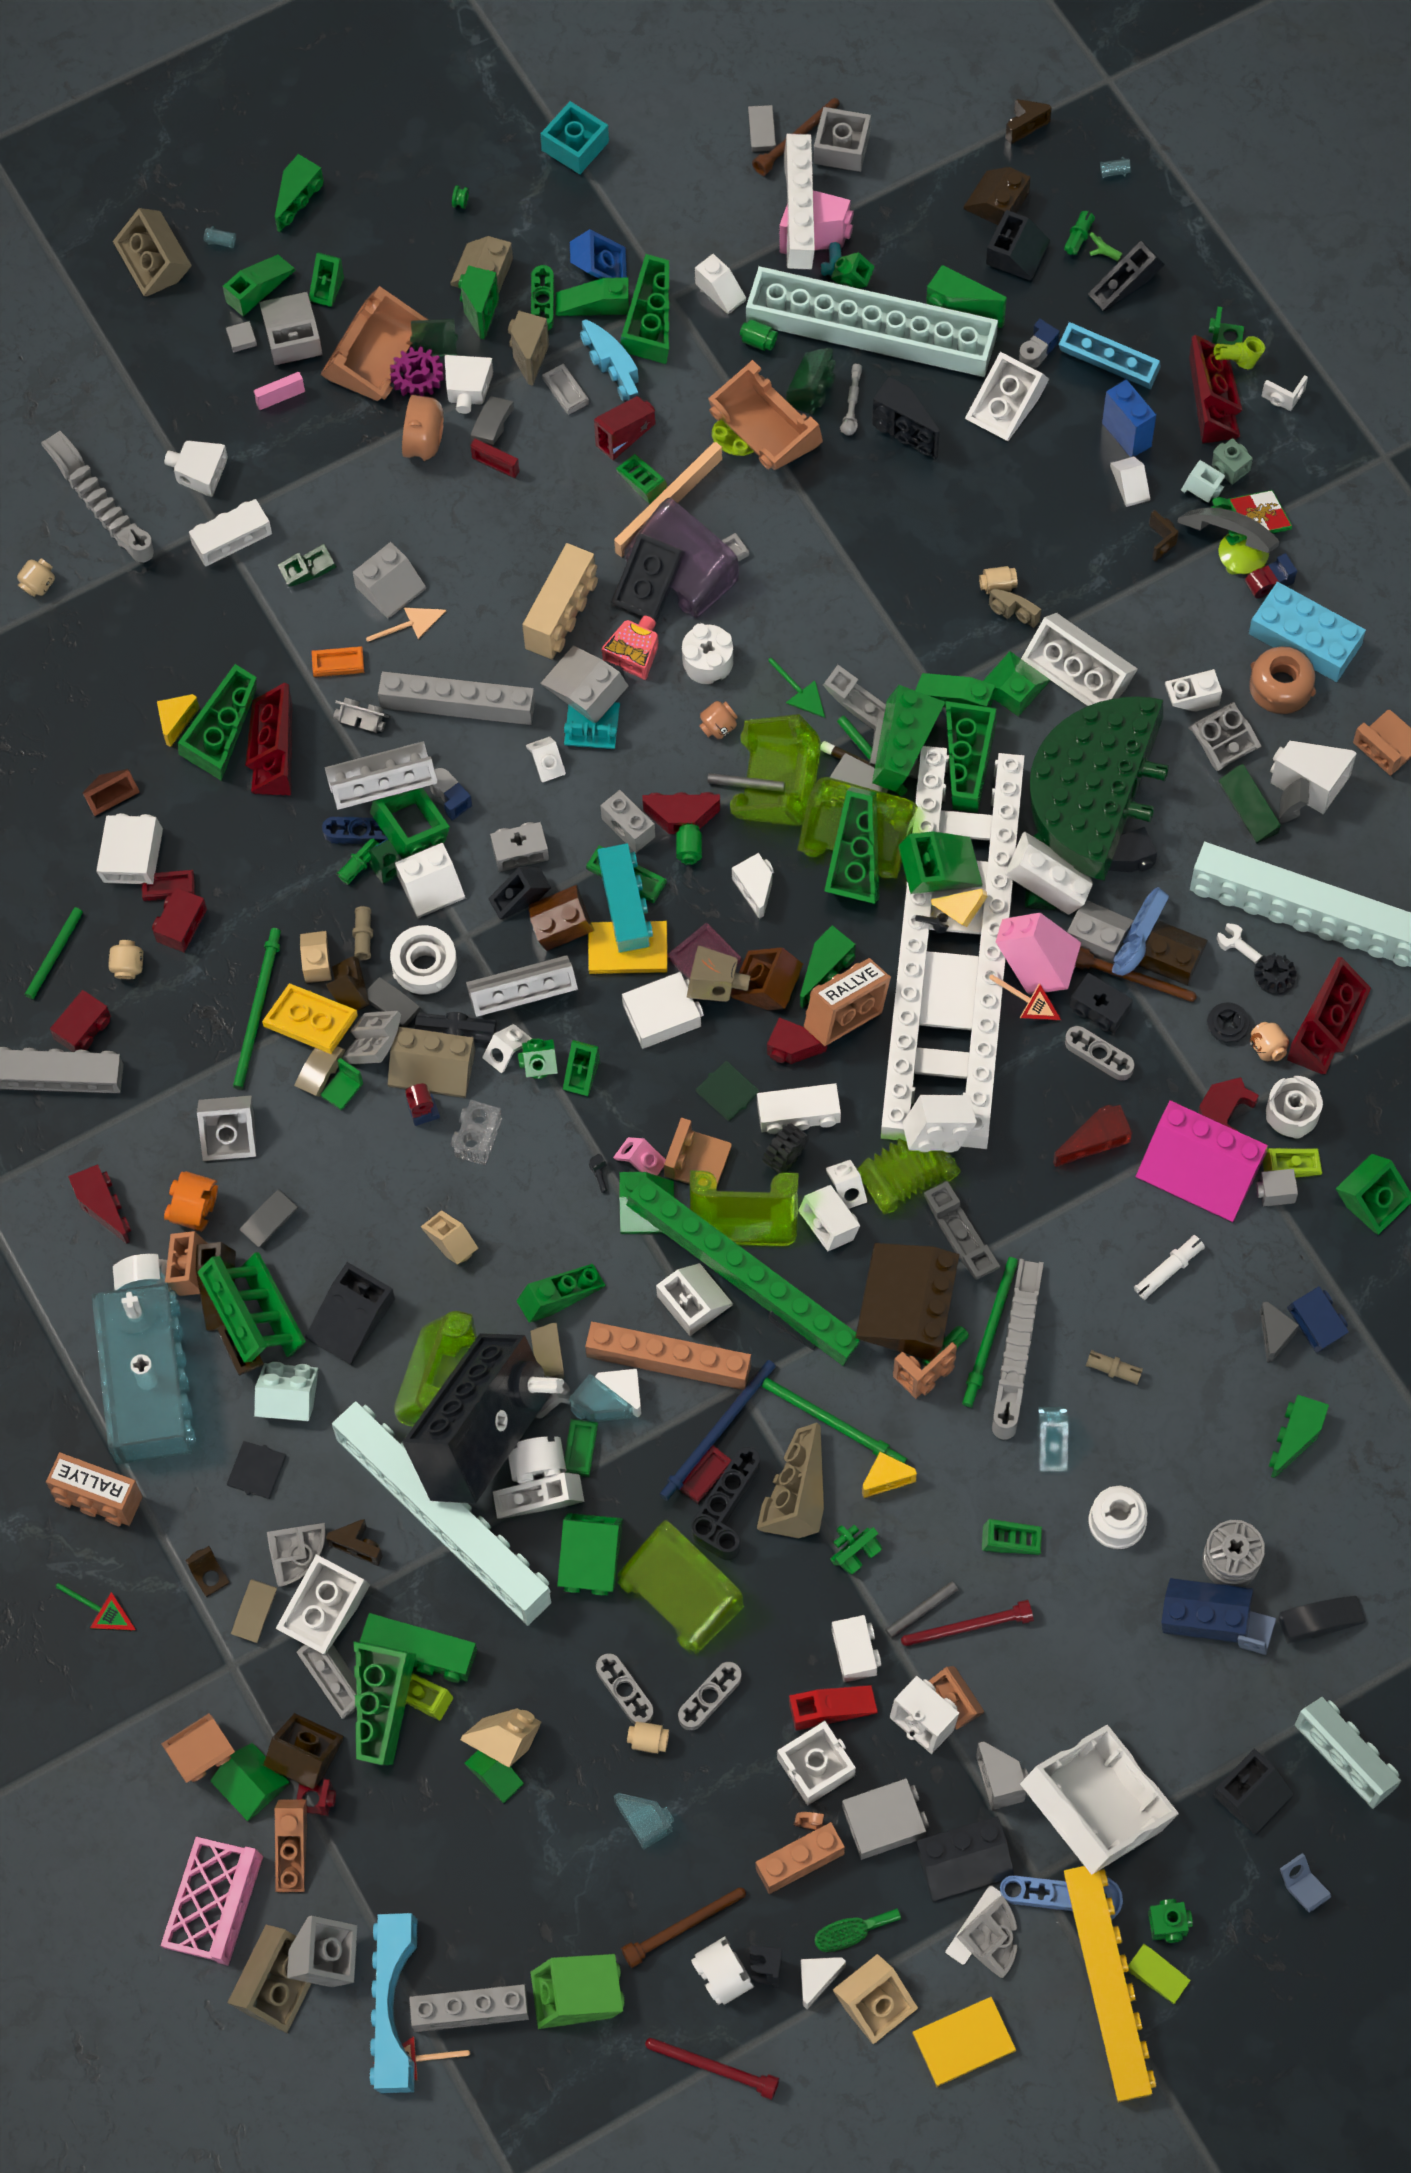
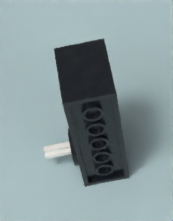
[402,1333,564,1504]

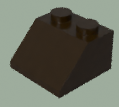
[964,167,1031,225]
[1139,921,1208,986]
[263,1713,344,1789]

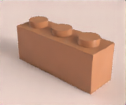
[756,1822,845,1894]

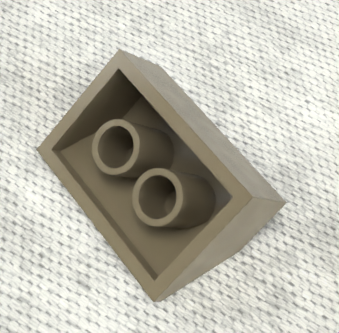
[113,208,192,296]
[388,1027,476,1098]
[227,1925,311,2033]

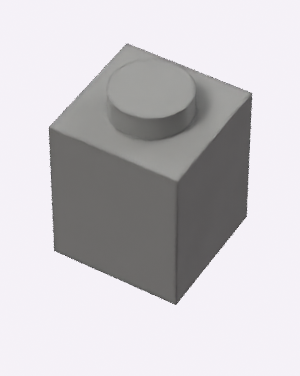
[1256,1169,1298,1207]

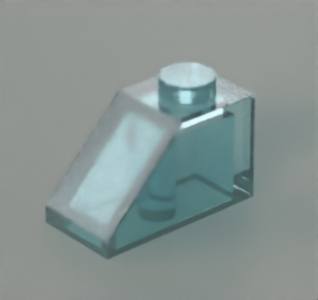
[569,1374,633,1422]
[1038,1407,1068,1471]
[614,1793,674,1850]

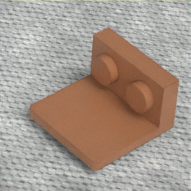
[1353,710,1411,776]
[664,1118,732,1192]
[893,1342,957,1399]

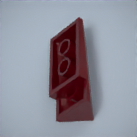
[1189,335,1243,444]
[245,683,292,795]
[1287,957,1371,1074]

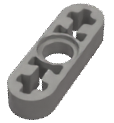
[1065,1026,1134,1080]
[596,1654,654,1725]
[678,1662,741,1731]

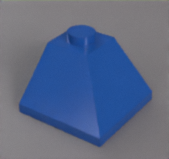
[570,229,627,279]

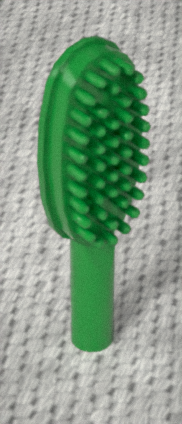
[815,1908,901,1952]

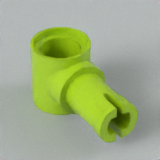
[1214,336,1265,369]

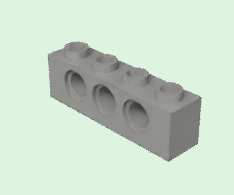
[409,1984,529,2032]

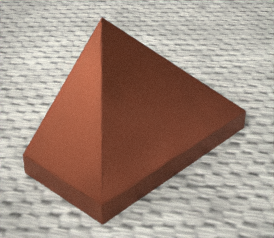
[83,769,140,816]

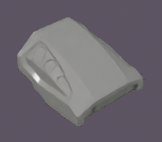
[1188,703,1262,771]

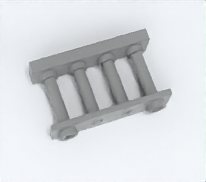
[324,741,438,810]

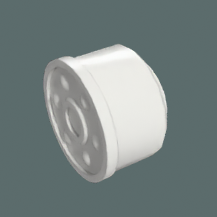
[1089,1486,1147,1549]

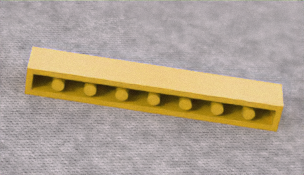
[1064,1866,1156,2103]

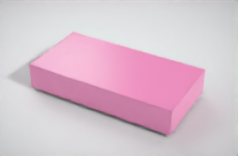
[254,372,305,410]

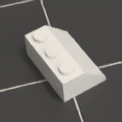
[1005,832,1093,915]

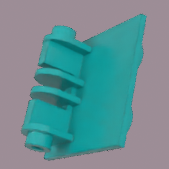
[564,702,620,749]

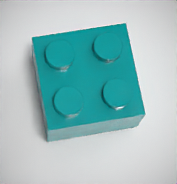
[540,101,609,174]

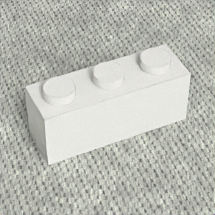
[189,499,272,567]
[757,1083,841,1134]

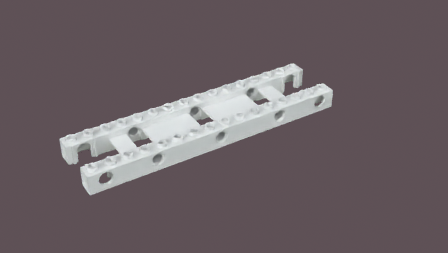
[881,746,1024,1149]

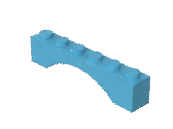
[370,1913,417,2093]

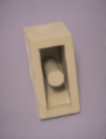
[300,931,332,983]
[421,1210,478,1265]

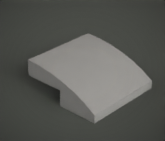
[342,1011,401,1064]

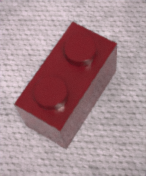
[152,888,207,953]
[50,990,111,1052]

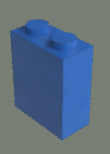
[1102,379,1156,457]

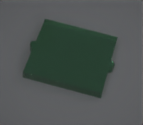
[410,319,458,356]
[696,1061,759,1121]

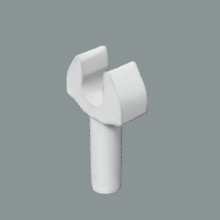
[1217,923,1263,964]

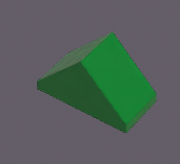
[309,253,344,307]
[563,1040,600,1096]
[464,1750,524,1804]

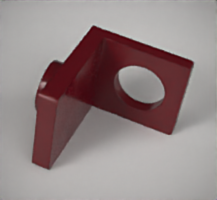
[296,1779,336,1816]

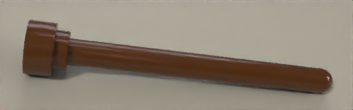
[752,98,840,176]
[1074,947,1197,1002]
[621,1887,746,1968]

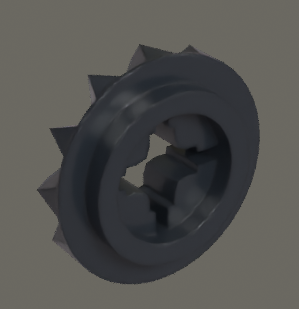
[1254,952,1297,993]
[1207,1002,1250,1044]

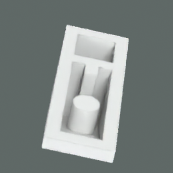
[493,1472,584,1519]

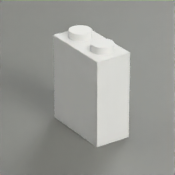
[96,814,163,884]
[622,972,704,1049]

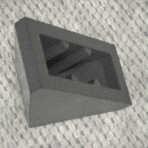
[1260,1302,1299,1362]

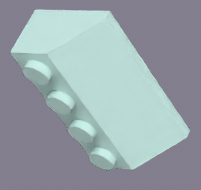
[1295,1697,1401,1809]

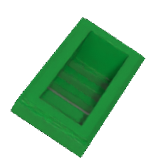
[616,454,668,504]
[982,1519,1042,1555]

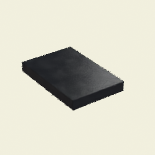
[611,532,686,622]

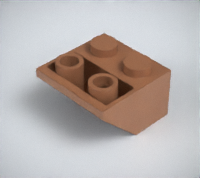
[161,1714,235,1783]

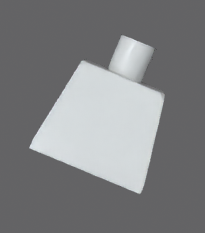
[445,355,493,414]
[164,441,228,497]

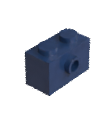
[1287,1286,1349,1353]

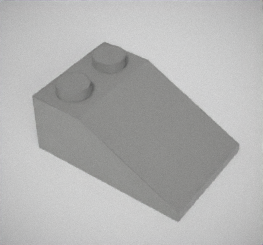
[540,646,628,723]

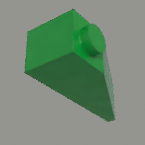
[556,277,629,316]
[915,673,995,708]

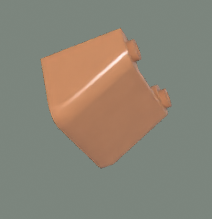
[321,286,428,401]
[708,360,823,470]

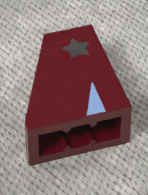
[594,396,655,461]

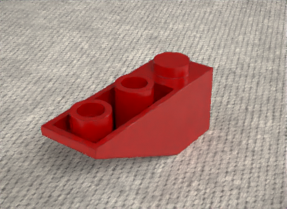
[789,1685,878,1731]

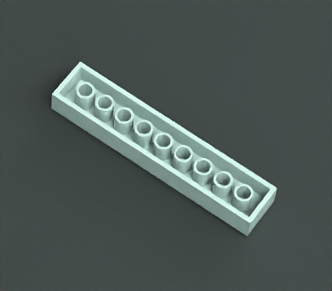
[746,266,998,377]
[1190,842,1411,967]
[332,1401,551,1626]

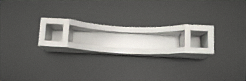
[784,134,815,269]

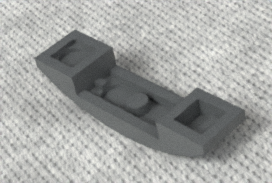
[1178,508,1280,553]
[924,1181,1000,1280]

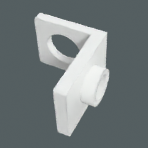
[1262,375,1308,411]
[526,737,566,782]
[482,1024,532,1073]
[826,1160,867,1209]

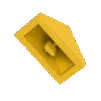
[157,694,200,747]
[931,889,988,927]
[862,1452,917,1498]

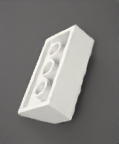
[1021,613,1138,706]

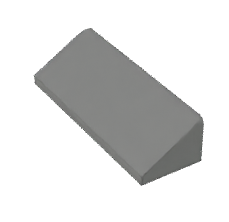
[297,1644,357,1719]

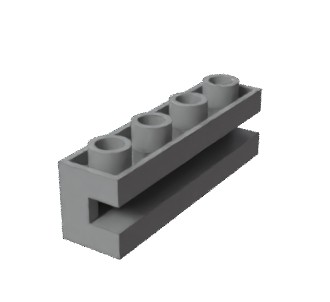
[466,955,578,1017]

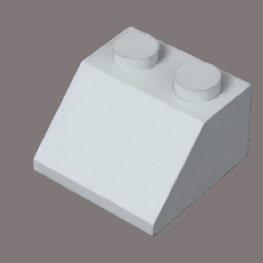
[395,843,465,918]

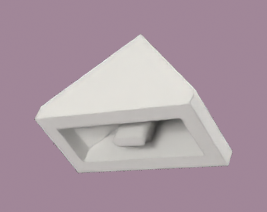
[1110,457,1150,507]
[595,1369,641,1418]
[801,1957,846,2009]

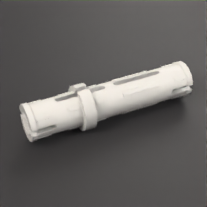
[1134,1235,1205,1300]

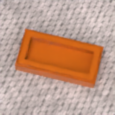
[312,646,364,677]

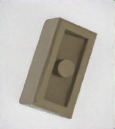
[530,1323,565,1379]

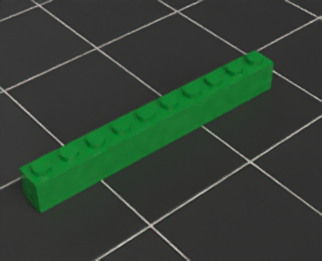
[626,1176,861,1366]

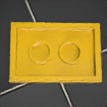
[588,921,667,974]
[262,983,358,1054]
[912,1997,1016,2087]

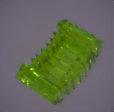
[857,1138,961,1214]

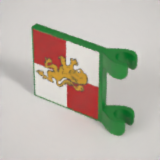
[1211,490,1292,545]

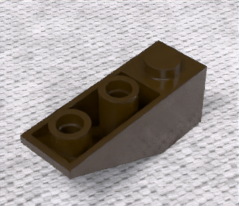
[196,1242,236,1331]

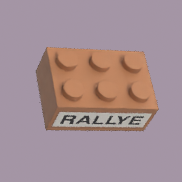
[804,958,891,1046]
[46,1452,143,1526]

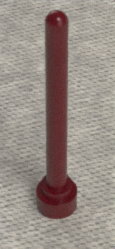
[901,1599,1034,1646]
[645,2038,780,2100]

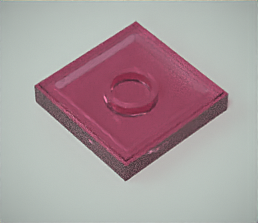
[667,922,741,980]

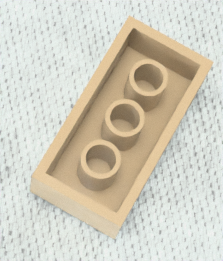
[522,543,598,660]

